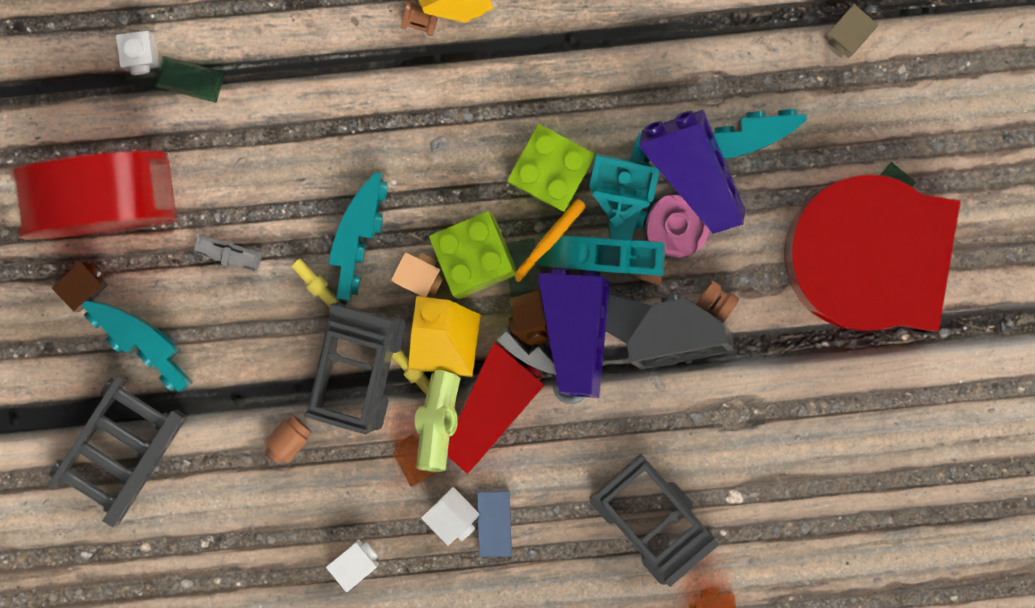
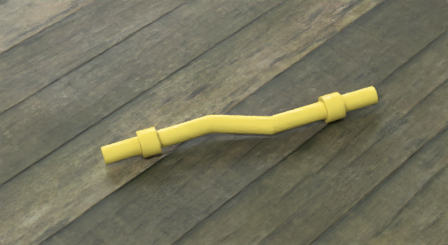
[291,258,430,395]

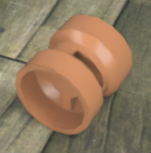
[696,280,740,323]

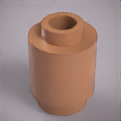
[264,415,311,464]

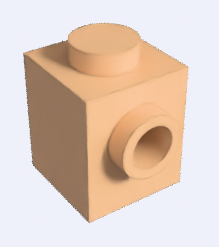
[391,252,444,297]

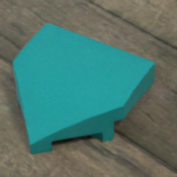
[589,153,660,228]

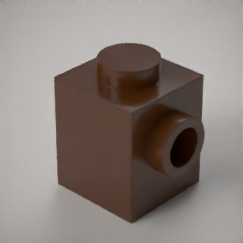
[509,290,549,346]

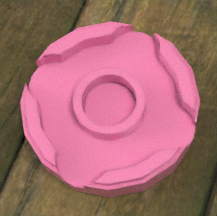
[645,193,709,258]

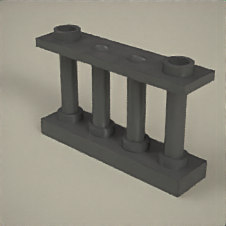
[47,375,188,528]

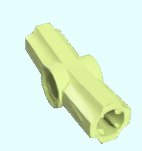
[415,370,460,472]

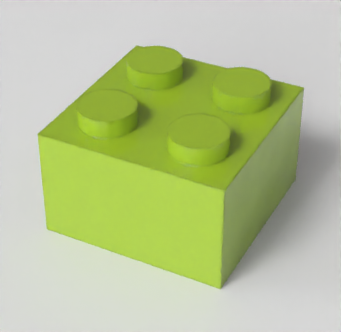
[507,123,595,214]
[429,211,517,299]

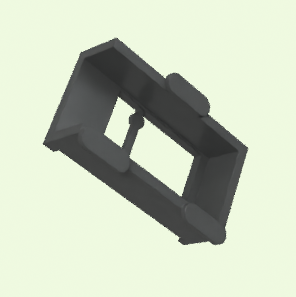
[305,302,407,434]
[590,454,719,587]

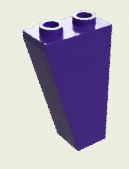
[639,110,746,234]
[538,269,610,398]

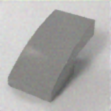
[497,325,556,375]

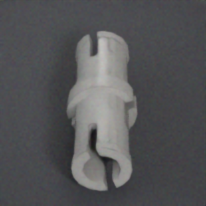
[194,234,262,272]

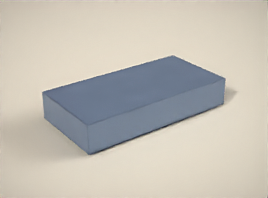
[477,491,512,557]

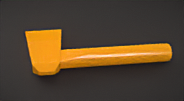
[515,199,586,282]

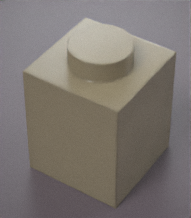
[824,4,879,58]

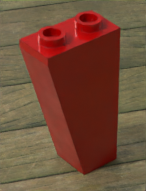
[447,342,545,474]

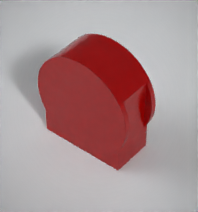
[10,151,177,239]
[784,175,961,331]

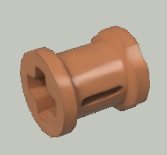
[401,0,438,36]

